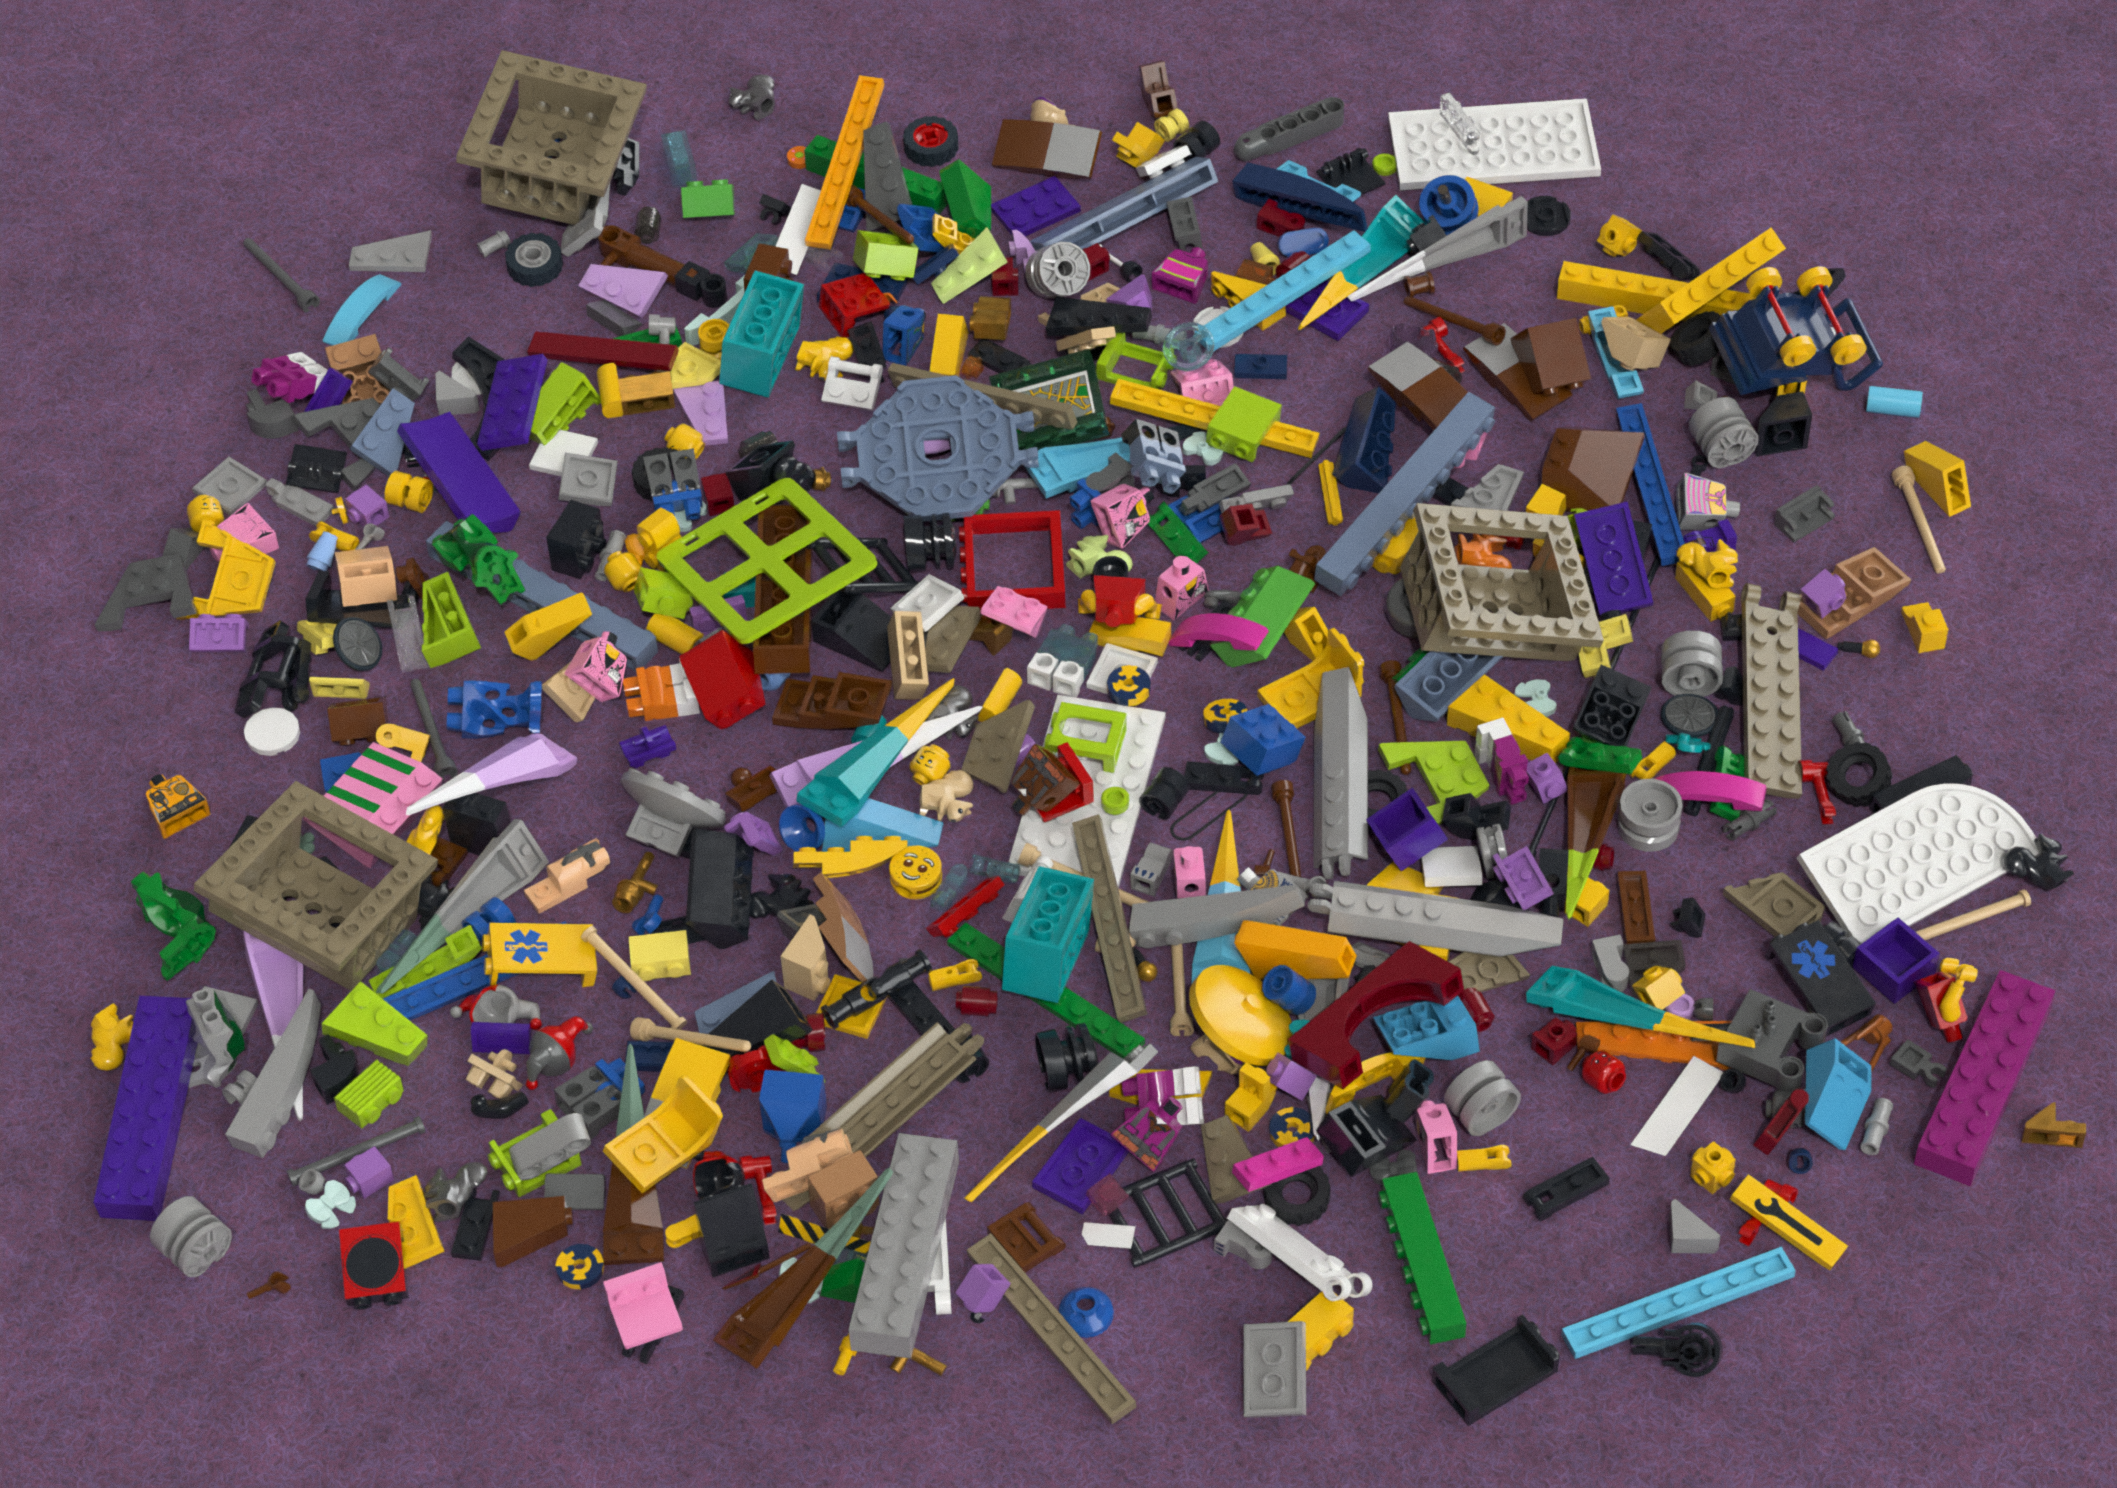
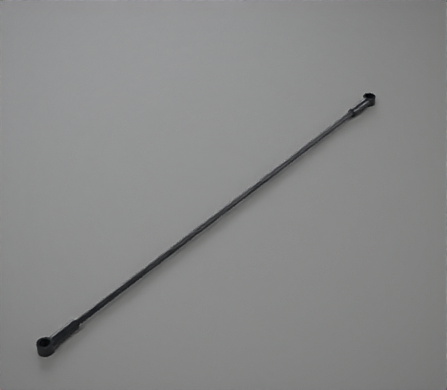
[1528,455,1708,859]

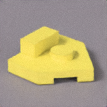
[670,342,721,389]
[297,620,337,655]

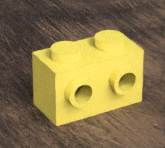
[629,930,691,981]

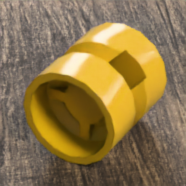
[698,319,729,360]
[384,471,433,513]

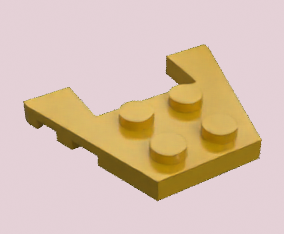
[176,520,276,620]

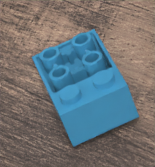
[1373,995,1480,1060]
[1804,1038,1872,1150]

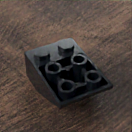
[811,589,891,672]
[1572,664,1652,746]
[1316,1094,1417,1177]
[694,1183,770,1278]

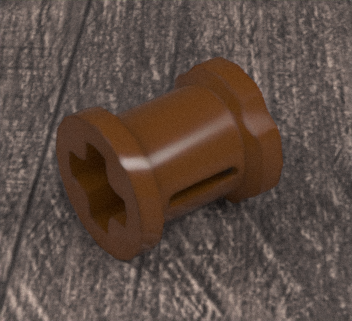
[1403,271,1435,297]

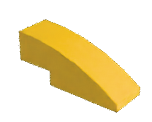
[1085,617,1171,657]

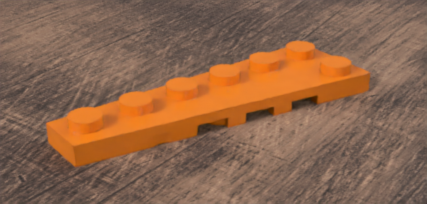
[1576,1021,1733,1070]

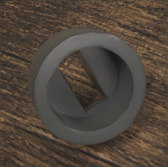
[1693,998,1713,1021]

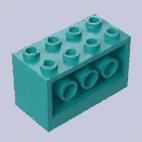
[719,270,804,398]
[1002,866,1094,1003]

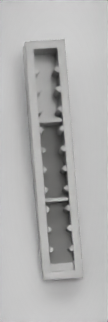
[1129,885,1305,948]
[225,989,321,1158]

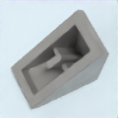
[435,371,480,415]
[1669,1199,1721,1254]

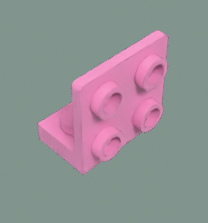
[1170,359,1234,406]
[980,586,1048,638]
[603,1262,683,1349]

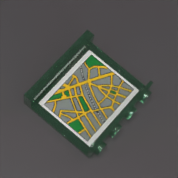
[989,349,1110,450]

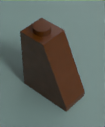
[493,1196,574,1267]

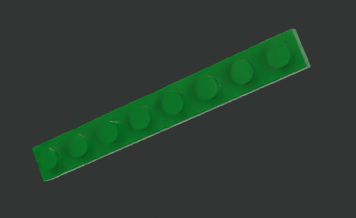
[947,922,1145,1059]

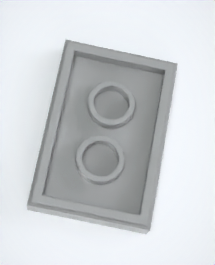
[1244,1321,1306,1418]

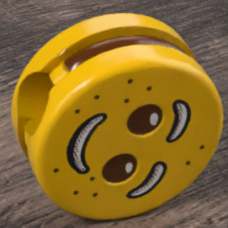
[889,846,942,899]

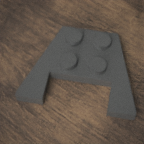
[294,398,380,491]
[95,553,197,632]

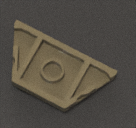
[961,700,1035,793]
[1723,872,1825,937]

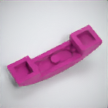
[1168,613,1269,651]
[1655,771,1767,811]

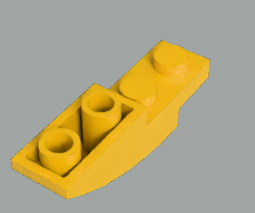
[793,836,907,878]

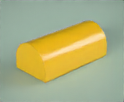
[596,363,623,418]
[646,613,704,655]
[977,668,1022,722]

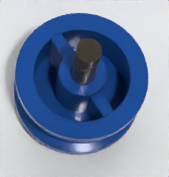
[1419,175,1479,235]

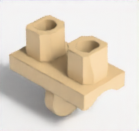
[466,1049,523,1099]

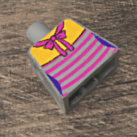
[1676,473,1740,530]

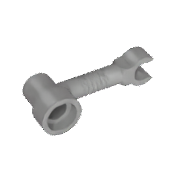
[649,314,676,372]

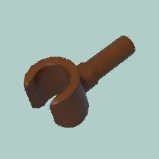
[1255,849,1275,875]
[1567,1035,1601,1071]
[247,1271,291,1299]

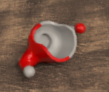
[450,984,542,1030]

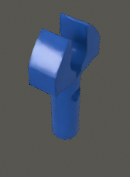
[632,894,664,935]

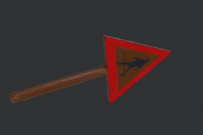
[721,1243,811,1290]

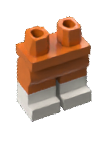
[623,658,700,721]

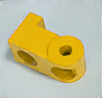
[376,723,431,762]

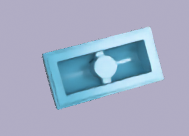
[1866,386,1923,418]

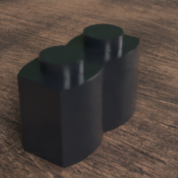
[1384,1059,1434,1123]

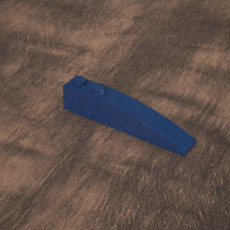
[1232,162,1368,232]

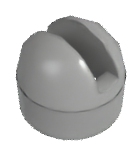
[299,1169,325,1195]

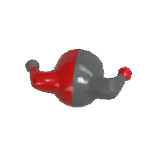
[525,1016,593,1090]

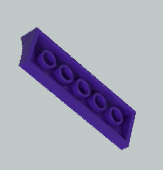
[397,411,521,532]

